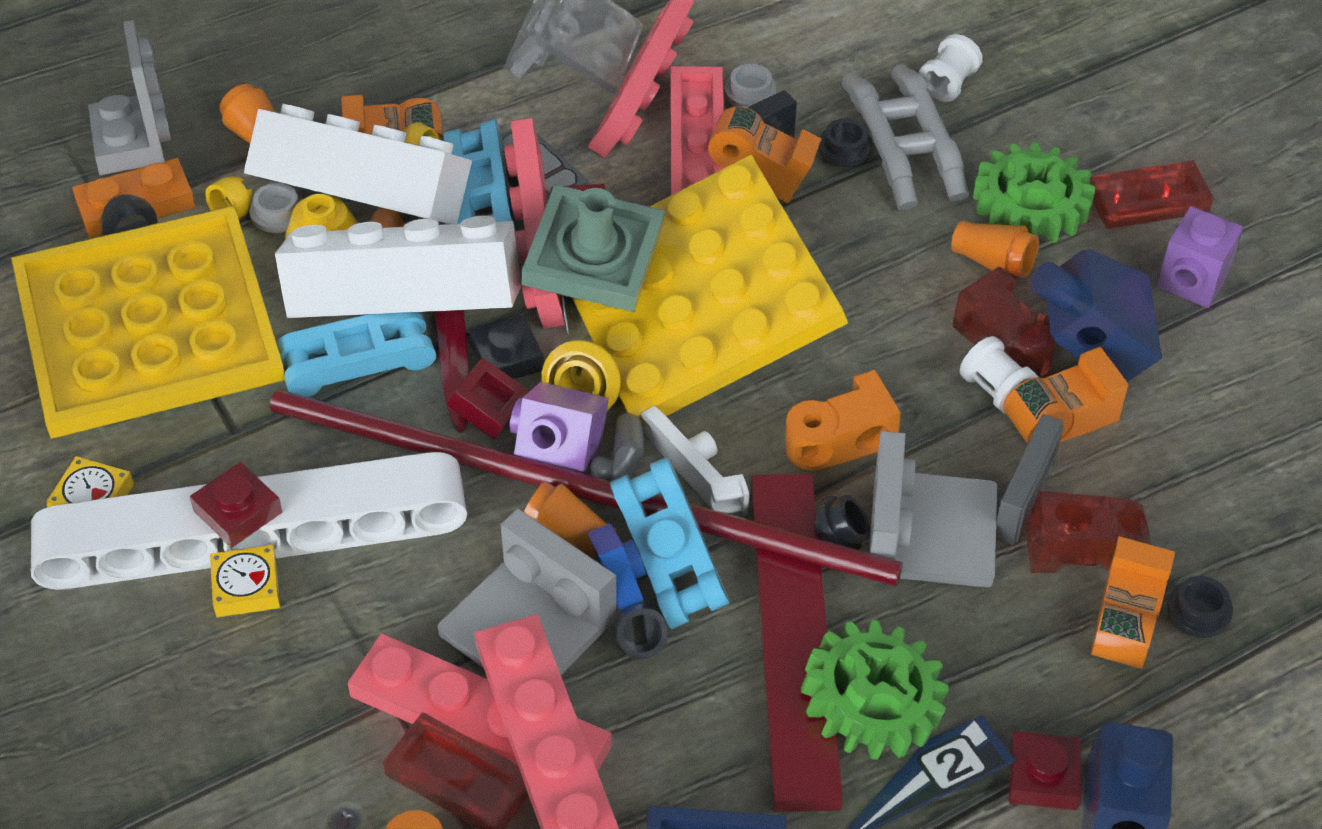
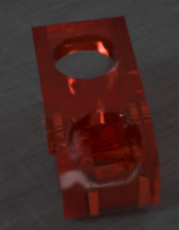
[952,266,1057,378]
[1025,491,1152,573]

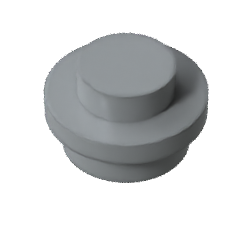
[725,63,777,107]
[249,183,303,233]

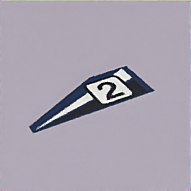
[847,715,1017,829]

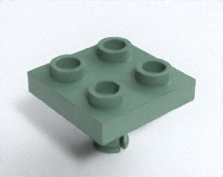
[522,184,665,312]

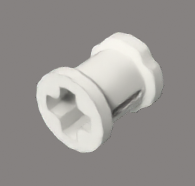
[919,34,983,102]
[959,336,1039,414]

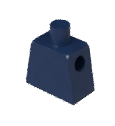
[1031,249,1162,382]
[1082,722,1173,829]

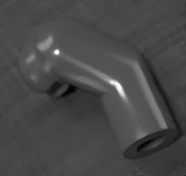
[589,413,644,481]

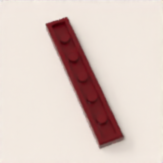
[751,474,843,812]

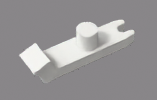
[641,406,749,516]

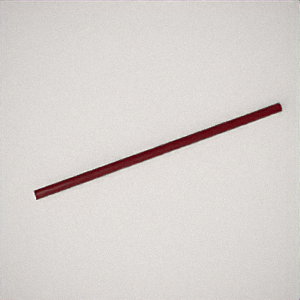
[270,389,903,587]

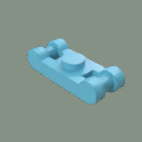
[443,119,518,231]
[276,312,436,397]
[610,457,730,629]

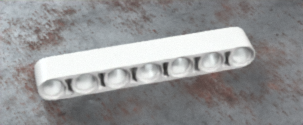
[31,452,467,590]

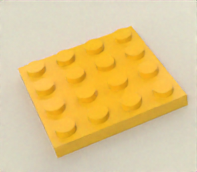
[572,155,848,426]
[11,206,285,439]

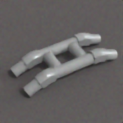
[842,64,970,211]

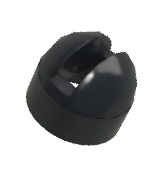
[614,604,668,659]

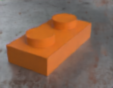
[72,157,196,238]

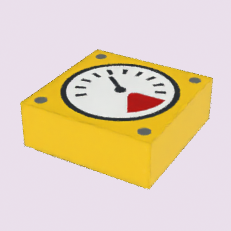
[46,456,134,507]
[210,545,280,618]

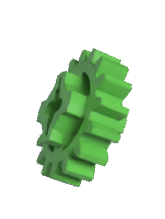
[973,142,1095,243]
[801,620,949,760]

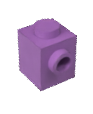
[1156,206,1244,308]
[510,382,609,472]

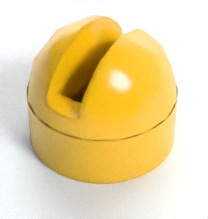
[205,175,255,219]

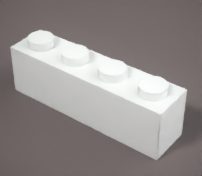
[244,104,472,224]
[275,216,522,318]

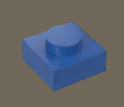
[587,523,646,610]

